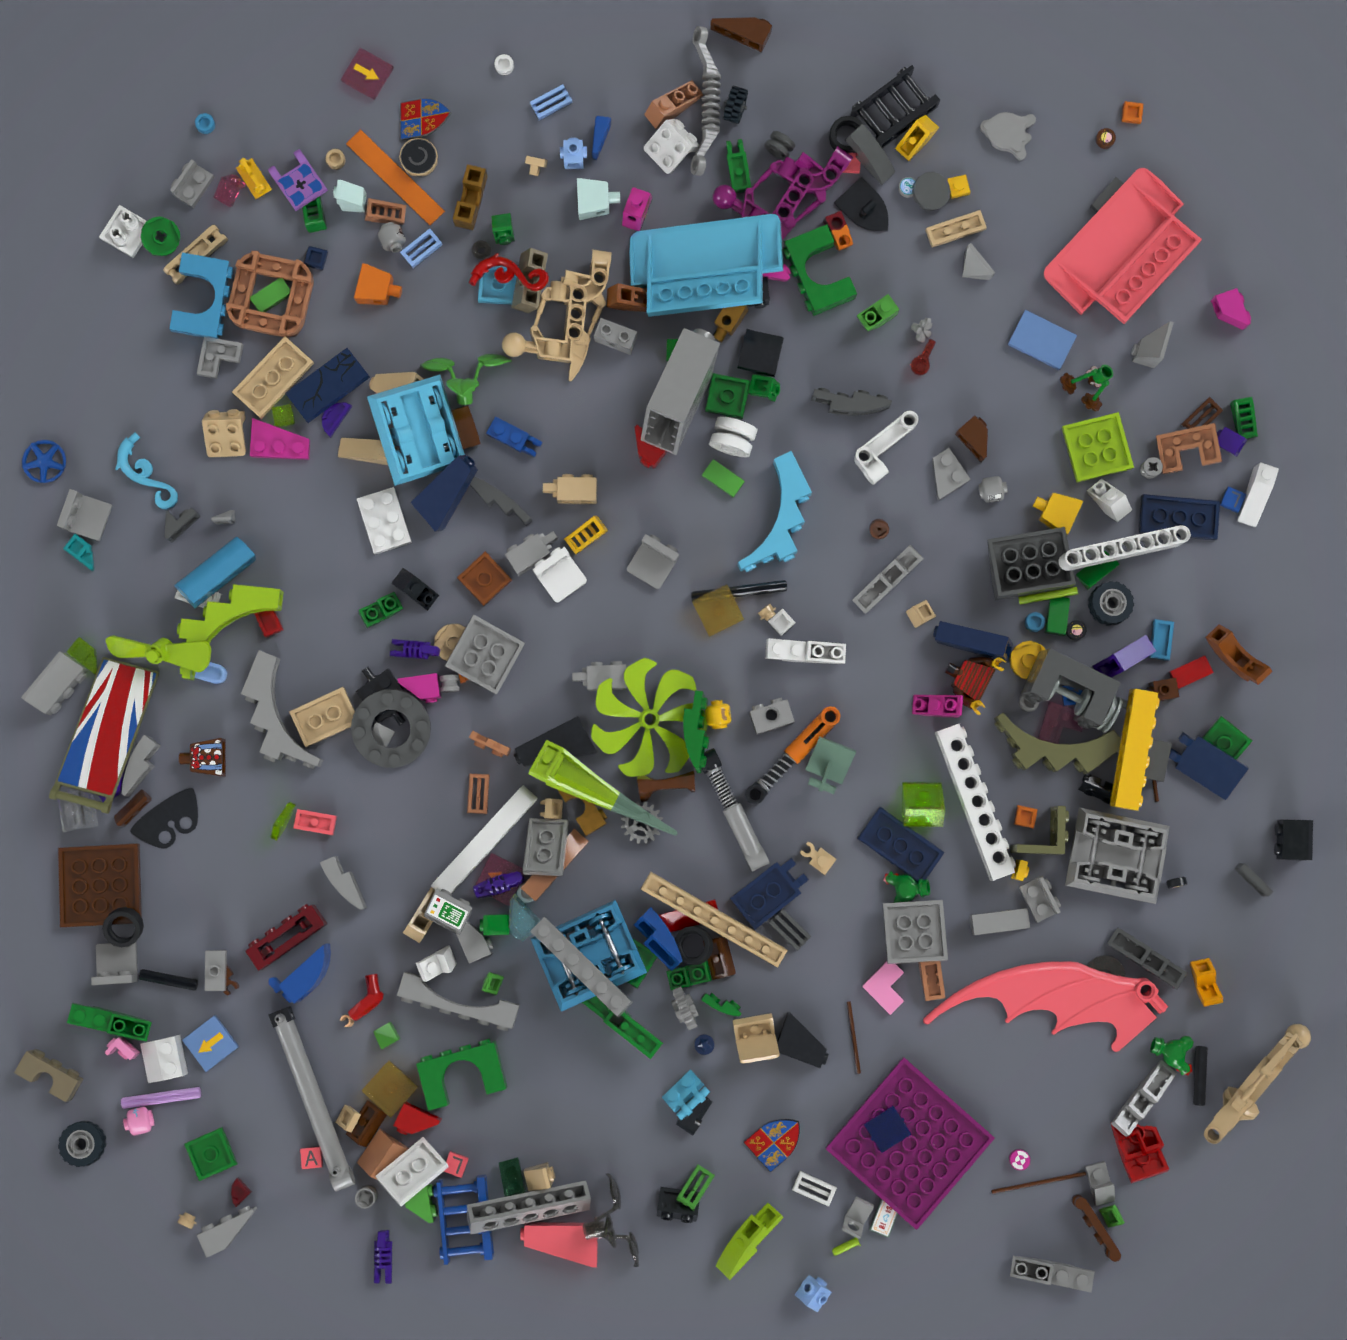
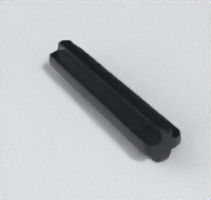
[139,969,198,991]
[1193,1046,1208,1106]

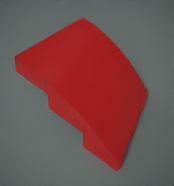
[1111,1124,1169,1183]

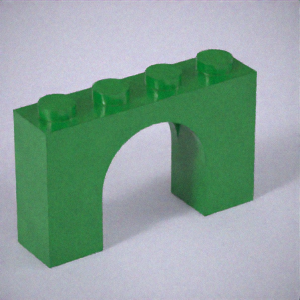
[782,224,857,316]
[416,1038,507,1111]

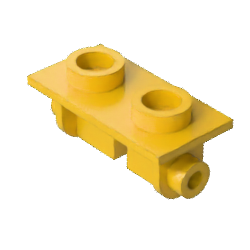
[236,158,272,199]

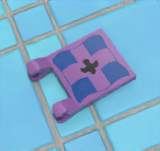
[268,149,328,211]

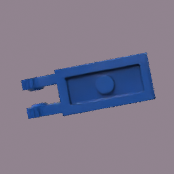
[486,416,542,457]

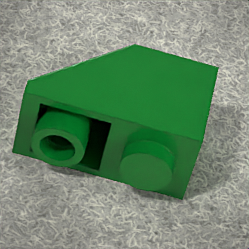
[491,213,515,245]
[480,914,511,935]

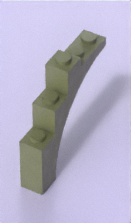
[994,713,1121,774]

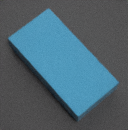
[1149,619,1174,661]

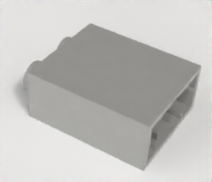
[641,328,720,455]

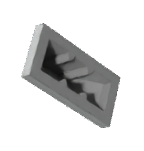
[962,243,995,280]

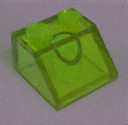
[902,782,945,827]

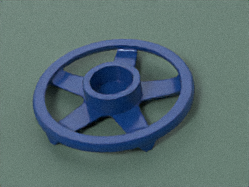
[22,440,66,483]

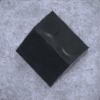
[1274,820,1313,861]

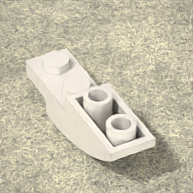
[765,638,846,664]

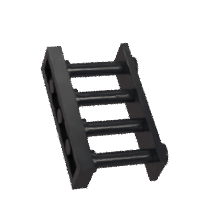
[850,65,940,148]

